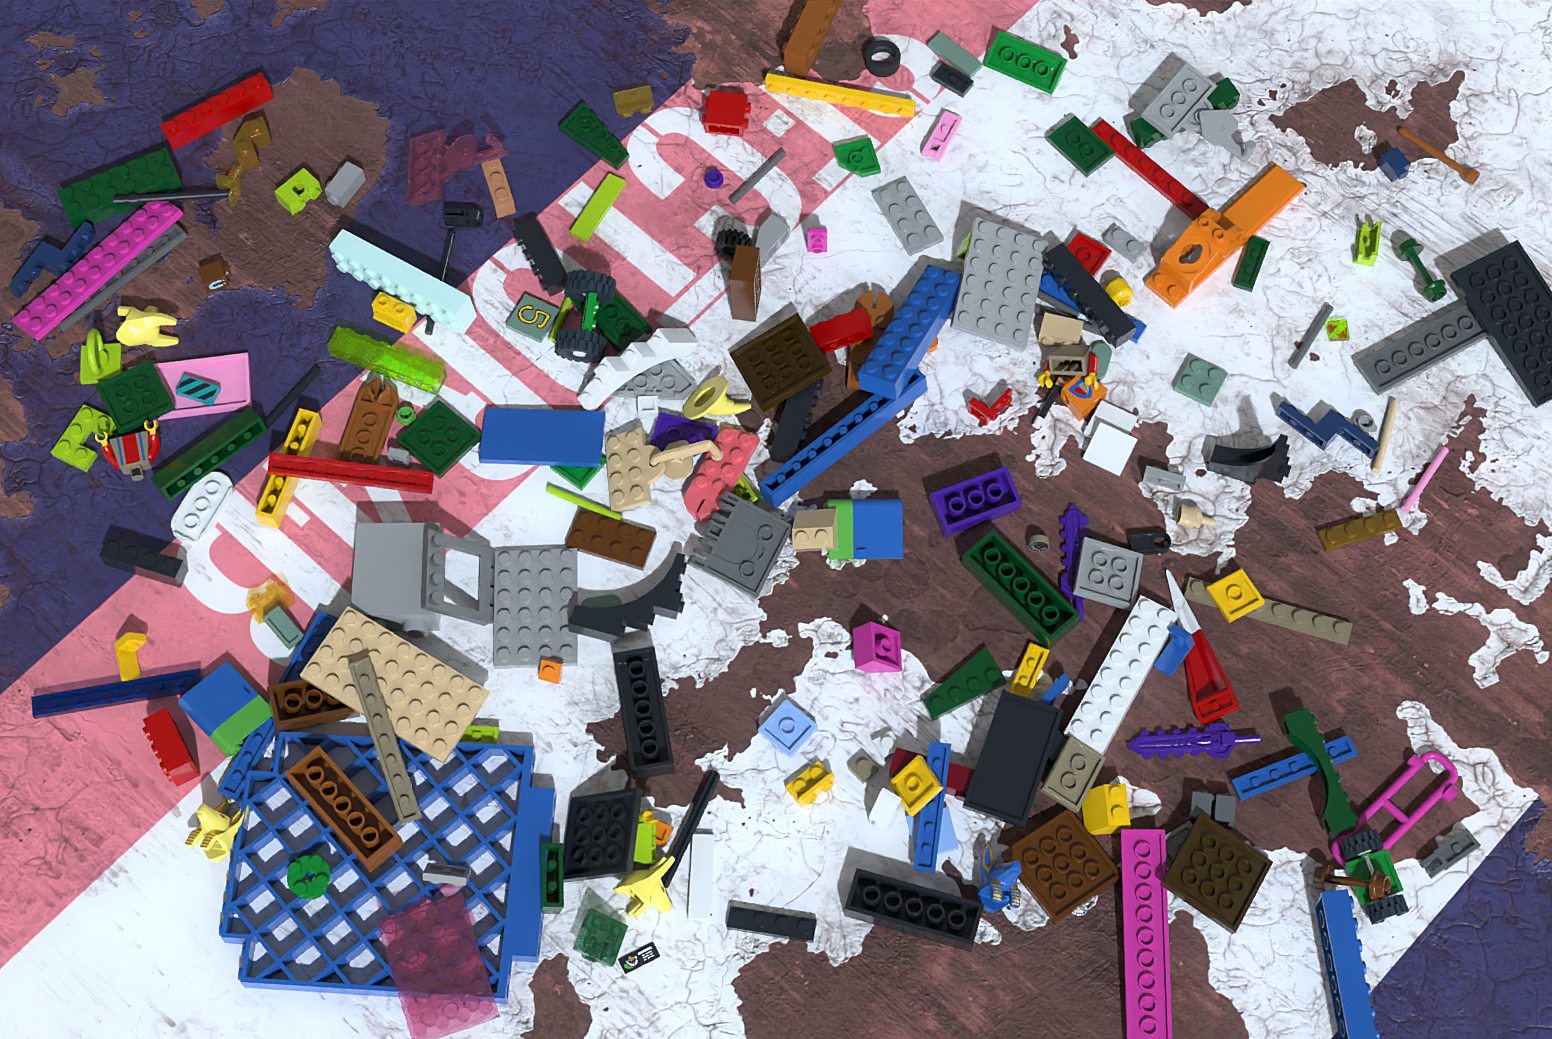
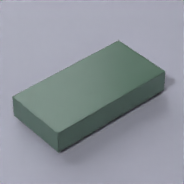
[262,605,304,651]

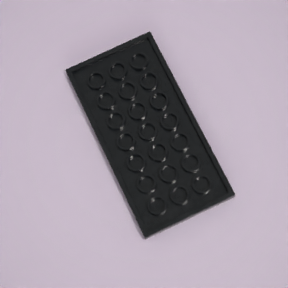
[1450,240,1552,408]

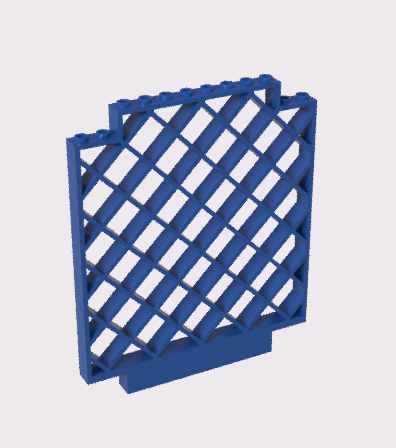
[219,731,557,1004]

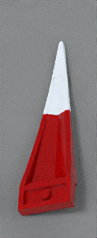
[1166,570,1241,725]

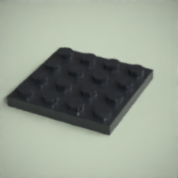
[563,788,643,883]

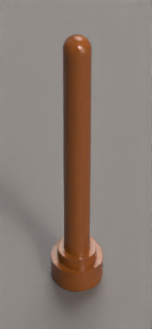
[1398,128,1480,186]

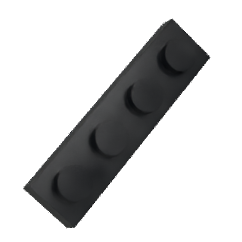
[727,906,817,943]

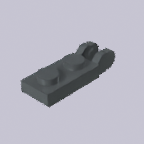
[1419,828,1481,879]

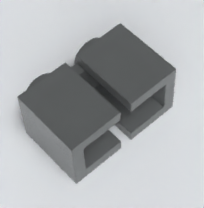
[1188,790,1236,828]

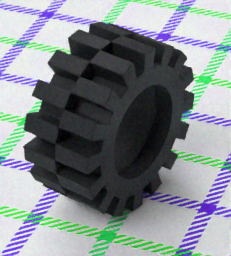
[714,229,752,260]

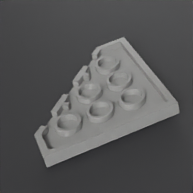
[585,333,698,400]

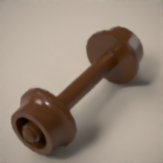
[1313,864,1391,900]

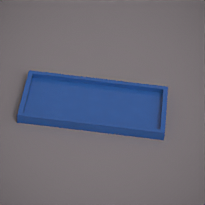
[478,408,606,467]

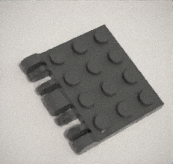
[686,490,793,599]

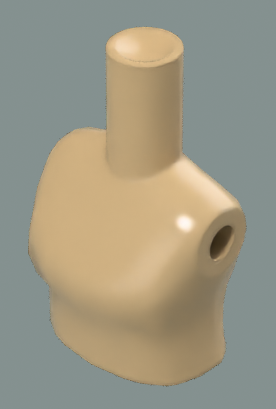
[1176,504,1216,530]

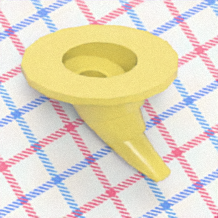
[683,376,751,420]

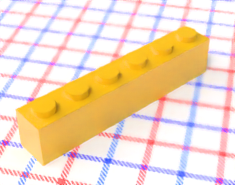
[255,408,323,529]

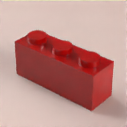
[809,308,873,354]

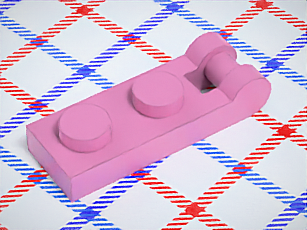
[922,111,962,163]

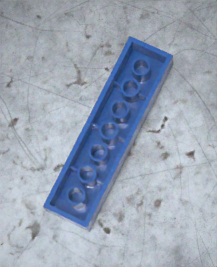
[858,264,961,400]
[1314,889,1380,1039]

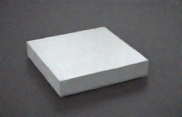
[1083,400,1138,439]
[1082,422,1137,477]

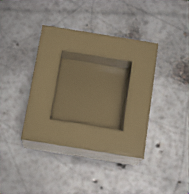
[848,753,879,784]

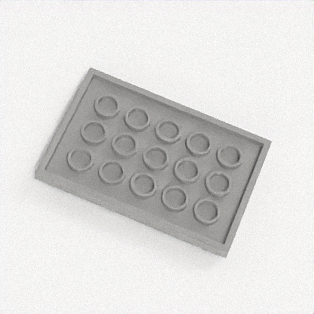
[950,217,1049,351]
[493,548,578,669]

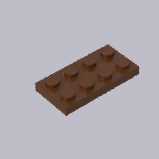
[565,509,657,571]

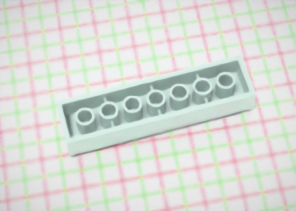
[329,229,477,334]

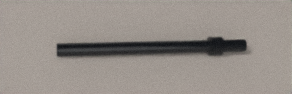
[113,189,232,205]
[425,231,456,335]

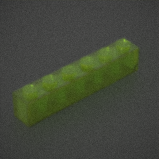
[327,327,447,396]

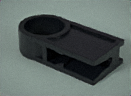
[443,208,484,228]
[1128,531,1172,555]

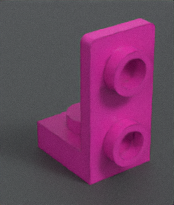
[807,228,827,254]

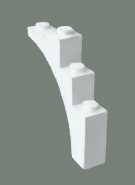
[577,328,699,411]

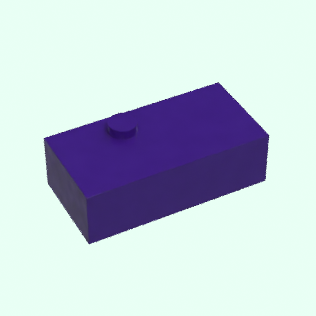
[928,466,1022,537]

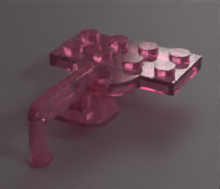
[406,129,509,208]

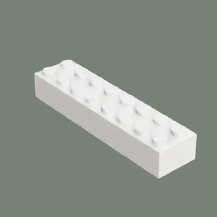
[1063,595,1179,755]

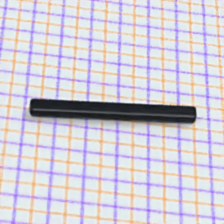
[660,771,720,888]

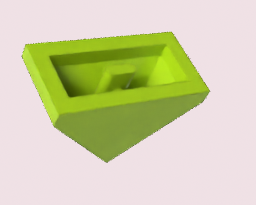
[732,473,762,504]

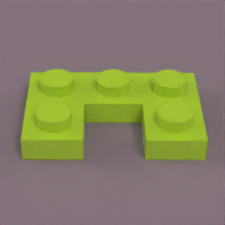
[51,405,116,472]

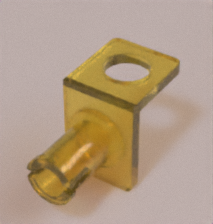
[215,165,243,207]

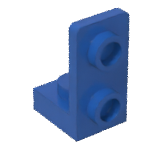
[1154,624,1195,676]

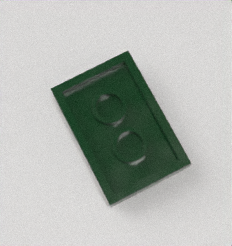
[1047,116,1115,178]

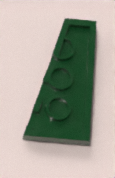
[559,101,630,171]
[922,647,1007,721]

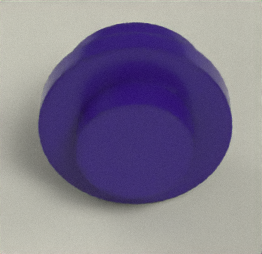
[704,170,724,189]

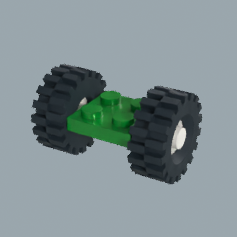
[554,269,616,364]

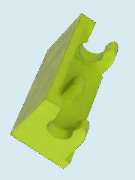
[1354,221,1382,267]

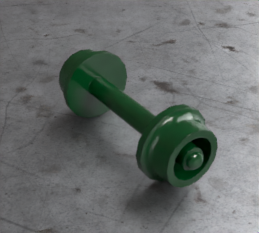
[1398,238,1447,303]

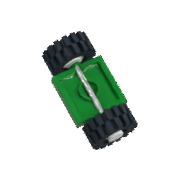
[1340,829,1409,925]

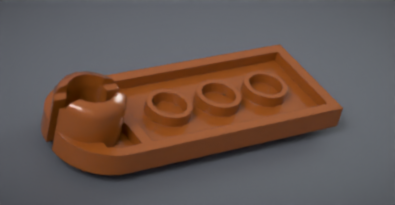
[847,291,894,392]
[335,378,399,466]

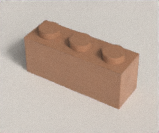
[480,154,516,218]

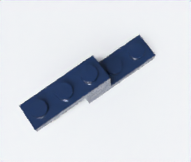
[8,221,95,299]
[1276,401,1380,459]

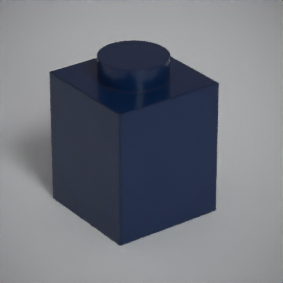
[1378,147,1411,182]

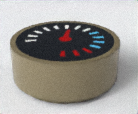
[1029,535,1049,552]

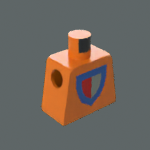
[1058,375,1108,421]

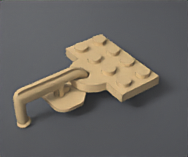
[605,428,723,513]

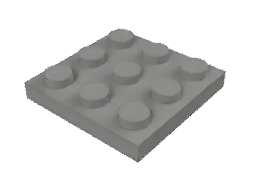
[1073,537,1143,611]

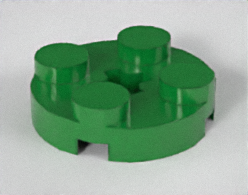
[287,855,332,900]

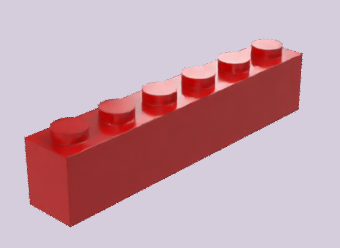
[160,72,274,151]

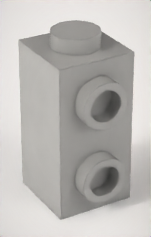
[325,161,366,208]

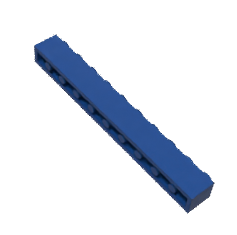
[759,368,928,509]

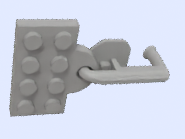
[1141,62,1256,162]

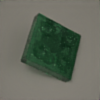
[573,908,628,967]

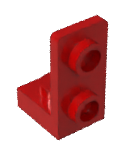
[968,387,1013,425]

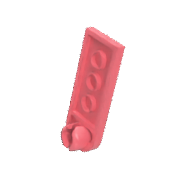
[684,426,760,524]

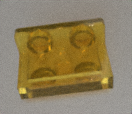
[613,85,655,118]

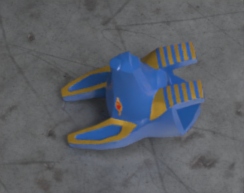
[977,845,1022,913]

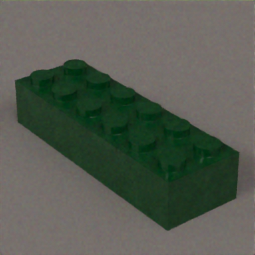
[56,147,184,232]
[962,529,1080,650]

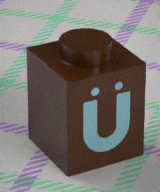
[197,260,230,294]

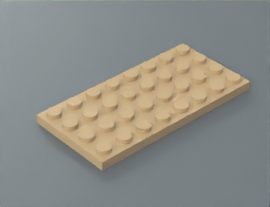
[300,606,491,764]

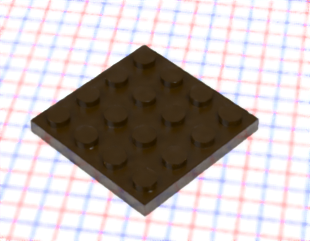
[729,313,832,413]
[1160,813,1273,934]

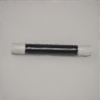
[1032,378,1063,429]

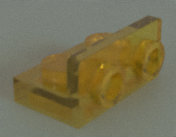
[245,581,295,625]

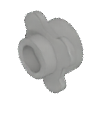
[1353,414,1377,434]

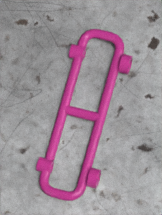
[1331,751,1460,869]

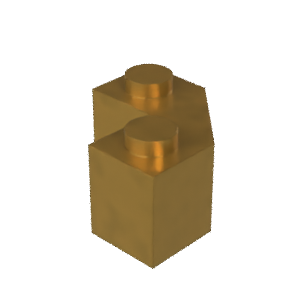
[232,116,272,171]

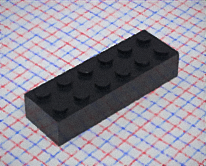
[613,646,676,780]
[844,868,984,952]

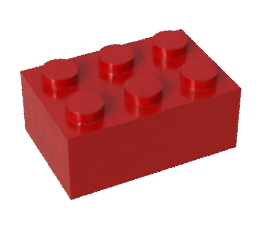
[142,708,201,787]

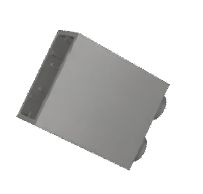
[351,523,443,638]

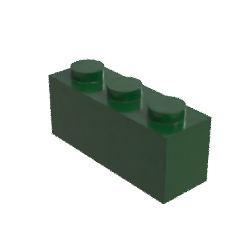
[539,843,564,914]

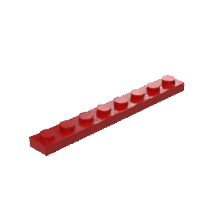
[1091,119,1210,221]
[267,452,434,494]

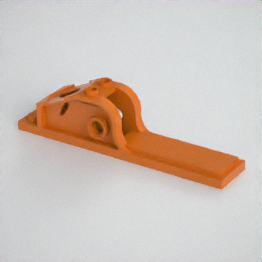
[1145,163,1305,309]

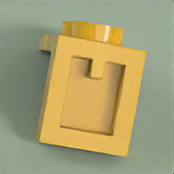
[114,632,147,682]

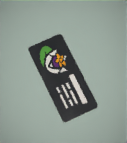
[618,942,660,974]

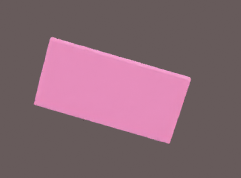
[128,353,252,421]

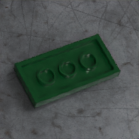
[571,291,652,352]

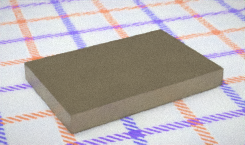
[1040,735,1106,813]

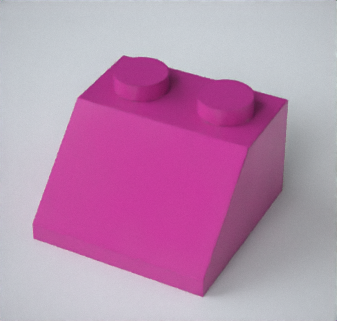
[853,622,902,673]

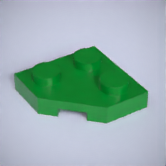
[833,138,881,178]

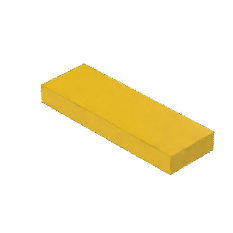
[1008,642,1050,699]

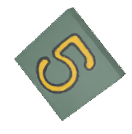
[506,294,560,343]

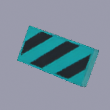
[175,375,221,406]

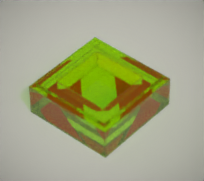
[1326,320,1350,342]

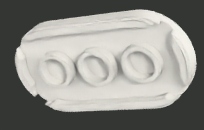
[171,471,234,545]

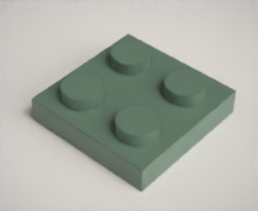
[1173,356,1228,408]

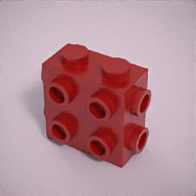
[702,90,751,137]

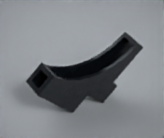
[1207,434,1291,485]

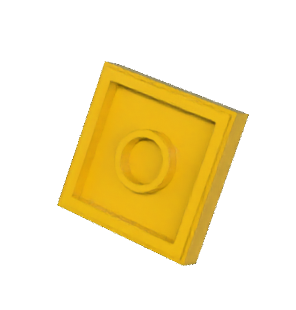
[1206,568,1265,623]
[888,755,944,816]

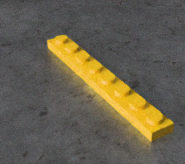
[765,73,916,118]

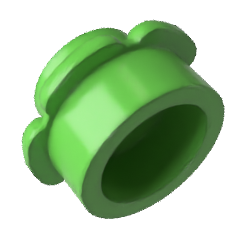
[396,406,416,426]

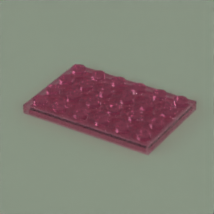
[377,892,500,1039]

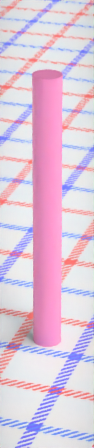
[1401,446,1449,512]

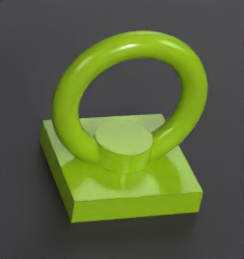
[80,328,123,384]

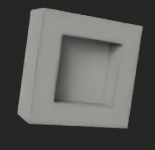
[387,447,412,467]

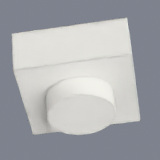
[638,396,658,418]
[873,731,902,760]

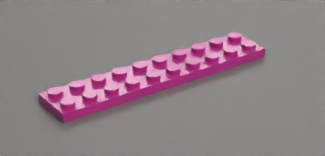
[12,201,183,341]
[1120,829,1172,1039]

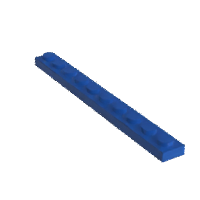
[218,610,338,802]

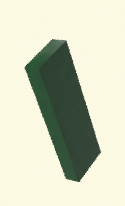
[1233,236,1270,293]

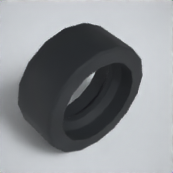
[865,40,901,78]

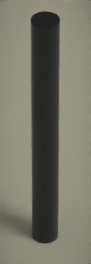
[263,367,321,429]

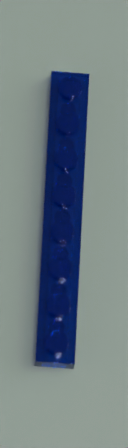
[31,668,202,719]

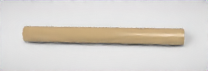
[1372,400,1399,473]

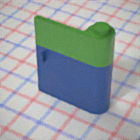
[824,498,903,560]
[178,661,271,757]

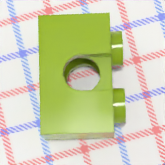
[274,168,322,215]

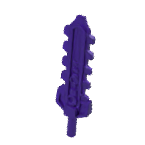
[1060,504,1089,622]
[1127,723,1261,760]

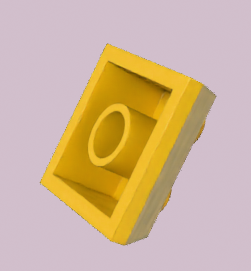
[1082,783,1131,835]

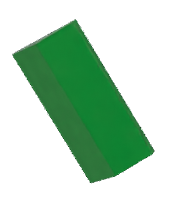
[983,31,1068,95]

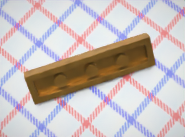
[1317,508,1403,552]

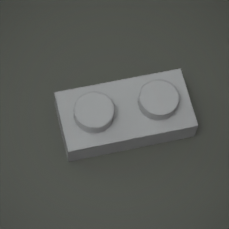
[1103,225,1147,264]
[1143,466,1186,492]
[423,862,471,886]

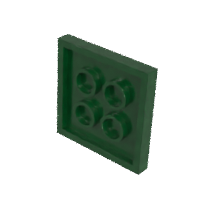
[95,359,176,436]
[396,400,482,479]

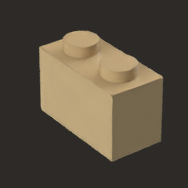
[1038,312,1084,347]

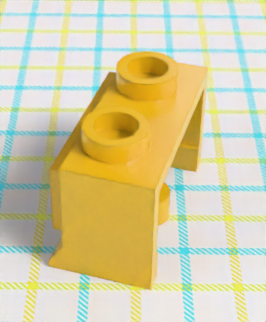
[371,292,417,334]

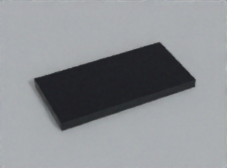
[962,690,1064,828]

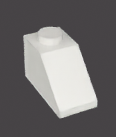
[869,788,902,833]

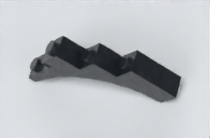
[569,553,687,644]

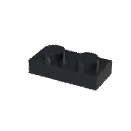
[932,63,974,98]

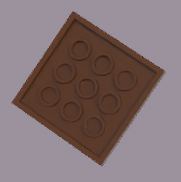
[1000,809,1122,925]

